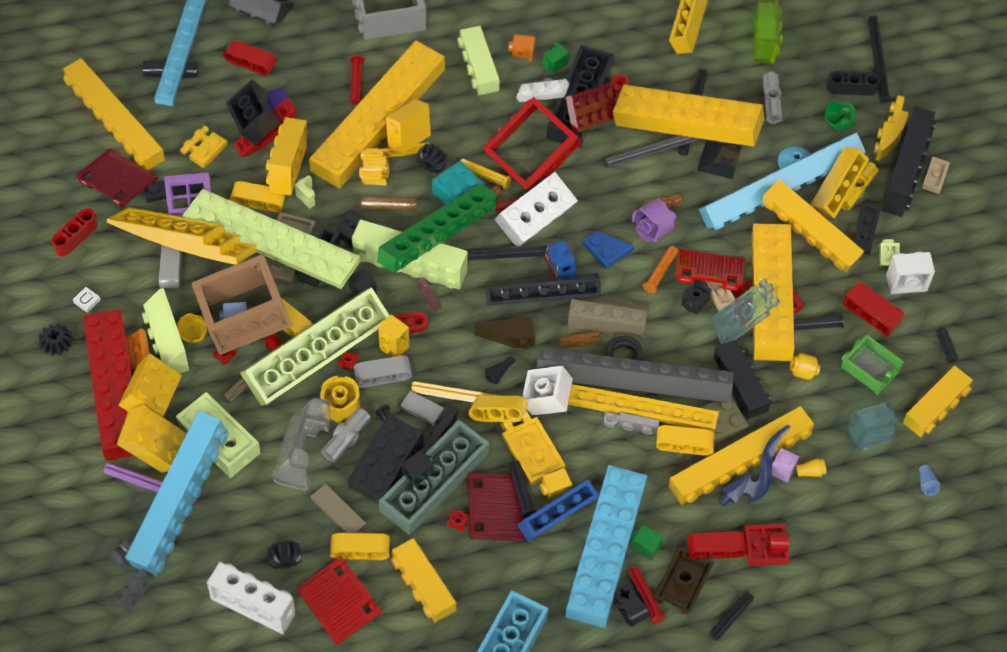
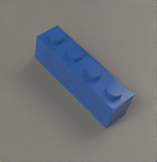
[517,480,599,542]

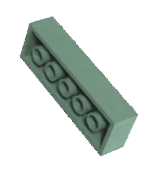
[379,420,489,536]

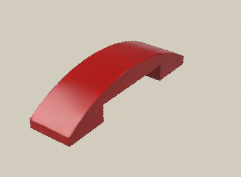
[234,98,297,157]

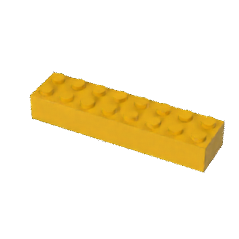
[613,85,764,147]
[752,224,794,361]

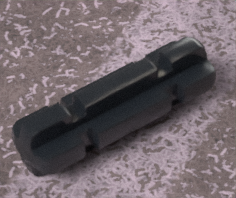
[936,327,958,363]

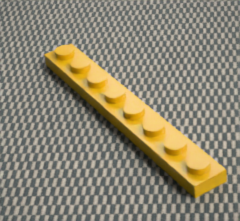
[568,384,719,432]

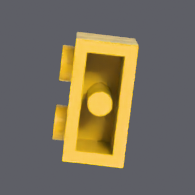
[378,315,409,357]

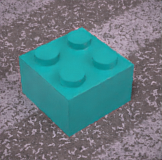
[432,161,484,205]

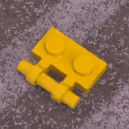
[180,126,228,168]

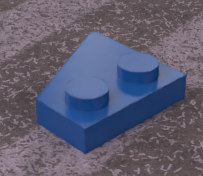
[582,231,634,269]

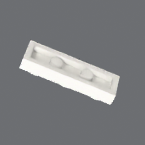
[516,79,569,102]

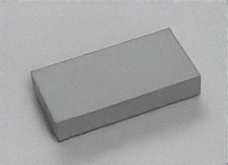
[400,391,444,426]

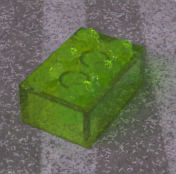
[753,0,782,63]

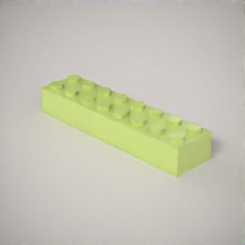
[240,287,389,405]

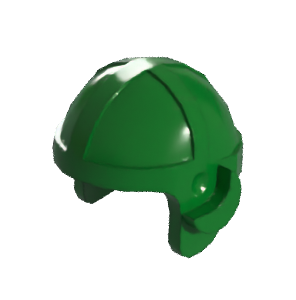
[825,100,857,131]

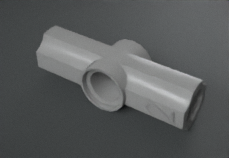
[762,72,782,124]
[321,408,371,462]

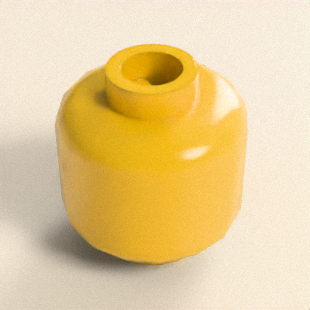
[790,353,820,380]

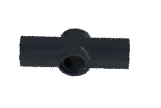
[143,58,198,78]

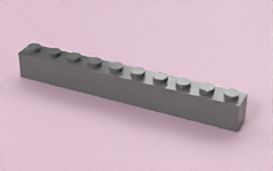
[537,348,734,403]

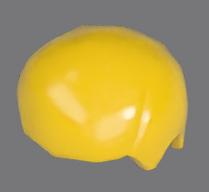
[177,313,208,343]

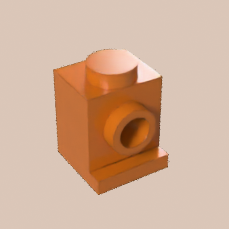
[508,34,535,62]

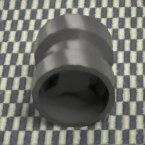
[109,541,131,569]

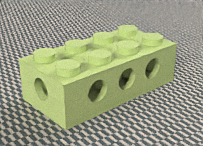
[176,392,261,478]

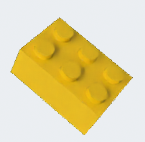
[119,354,182,417]
[117,405,187,473]

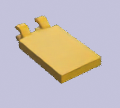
[500,410,566,485]

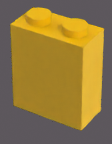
[386,99,431,154]

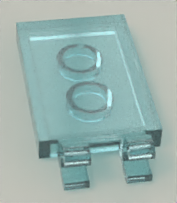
[711,279,780,345]

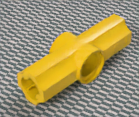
[841,162,879,210]

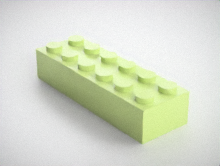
[352,220,468,290]

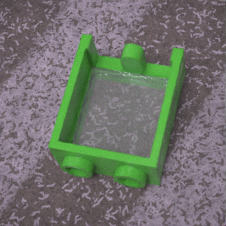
[841,335,904,396]

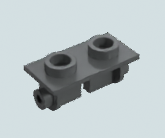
[114,569,152,614]

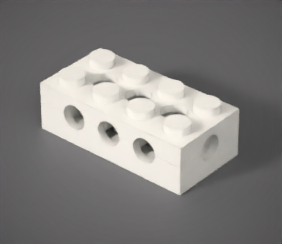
[494,172,578,247]
[207,562,295,634]

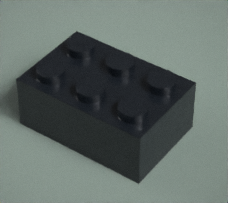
[226,79,281,145]

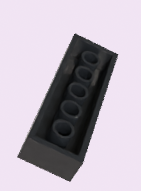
[546,45,615,148]
[881,106,937,217]

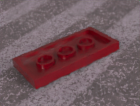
[566,83,615,133]

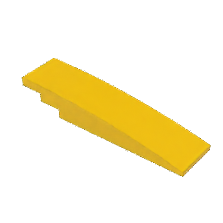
[107,207,257,265]

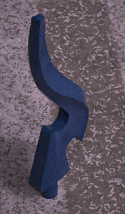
[719,425,790,506]

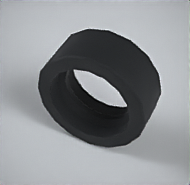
[606,335,643,361]

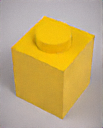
[540,468,572,502]

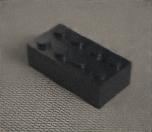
[347,414,424,503]

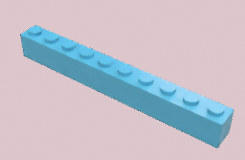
[699,133,866,230]

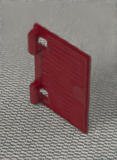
[75,148,159,208]
[467,473,524,541]

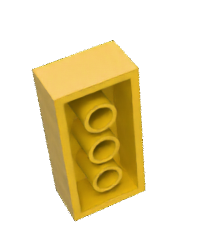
[266,117,307,195]

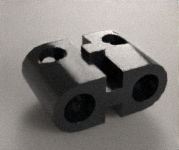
[334,209,371,246]

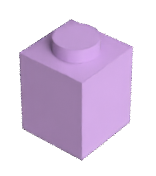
[772,448,799,483]

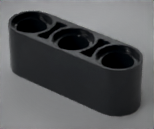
[826,71,880,96]

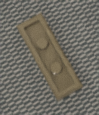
[310,484,366,533]

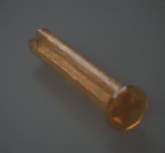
[361,197,417,212]

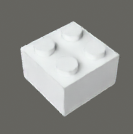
[886,252,935,294]
[522,366,573,415]

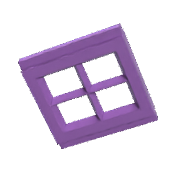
[164,172,211,217]

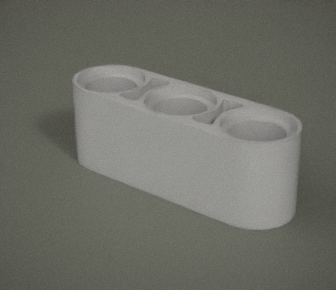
[159,245,183,288]
[353,356,412,388]

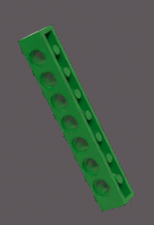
[377,184,497,273]

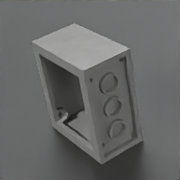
[352,0,426,40]

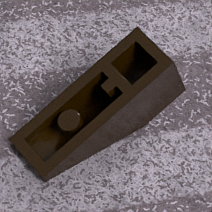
[474,317,535,349]

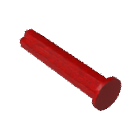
[350,55,364,105]
[628,566,667,625]

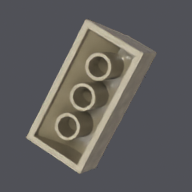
[568,297,648,338]

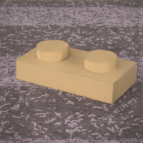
[922,157,950,194]
[704,281,737,312]

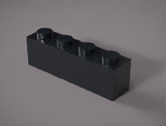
[713,340,771,420]

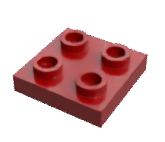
[744,524,790,566]

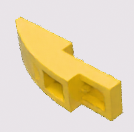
[874,95,909,161]

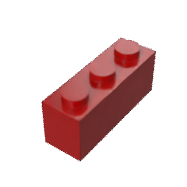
[842,281,905,338]

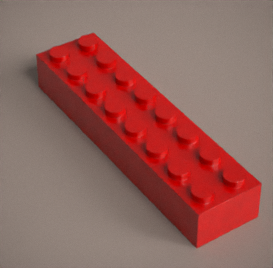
[82,309,134,461]

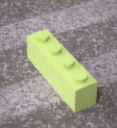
[457,26,499,95]

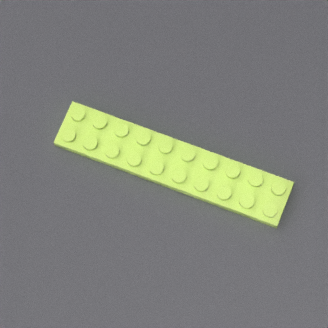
[182,189,361,289]

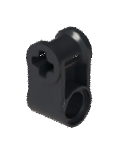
[614,585,650,627]

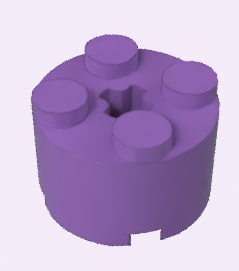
[632,198,676,243]

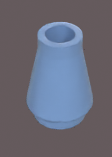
[919,465,940,496]

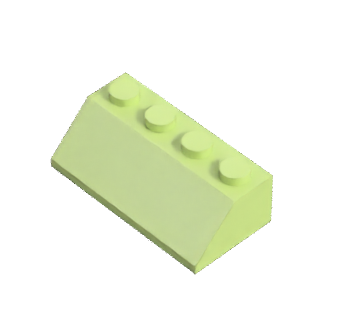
[142,288,189,374]

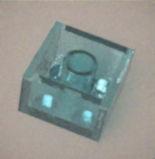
[846,401,899,451]

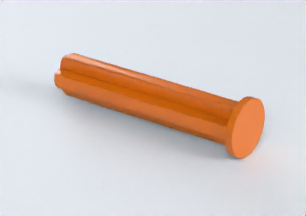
[643,246,678,294]

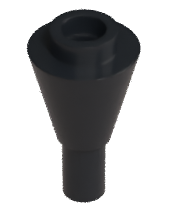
[485,356,515,384]

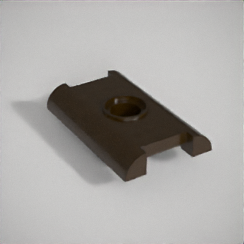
[654,547,714,615]

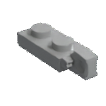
[604,412,659,435]

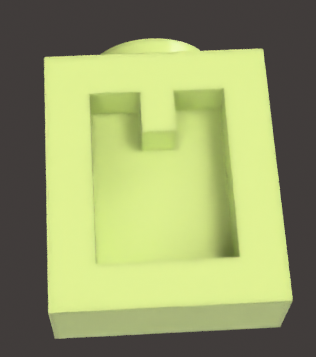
[295,175,315,209]
[877,239,900,266]

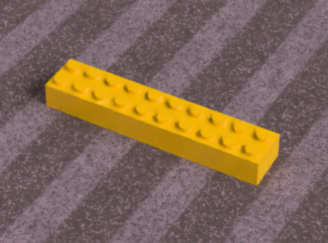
[309,41,445,189]

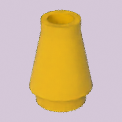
[796,458,826,477]

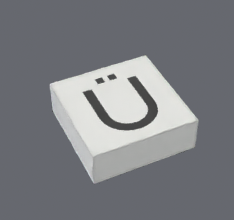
[73,287,101,313]

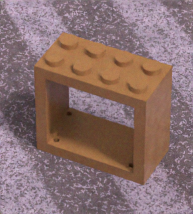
[192,254,292,355]

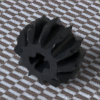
[416,143,448,173]
[39,323,72,356]
[267,540,302,569]

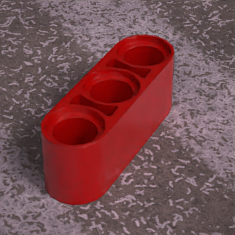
[223,40,277,76]
[52,208,98,257]
[687,532,747,559]

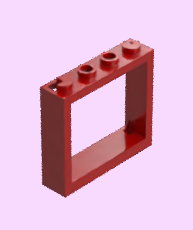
[483,97,582,192]

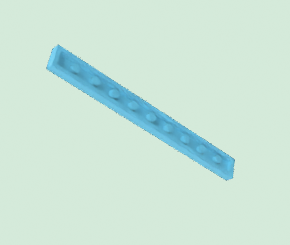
[154,0,207,106]

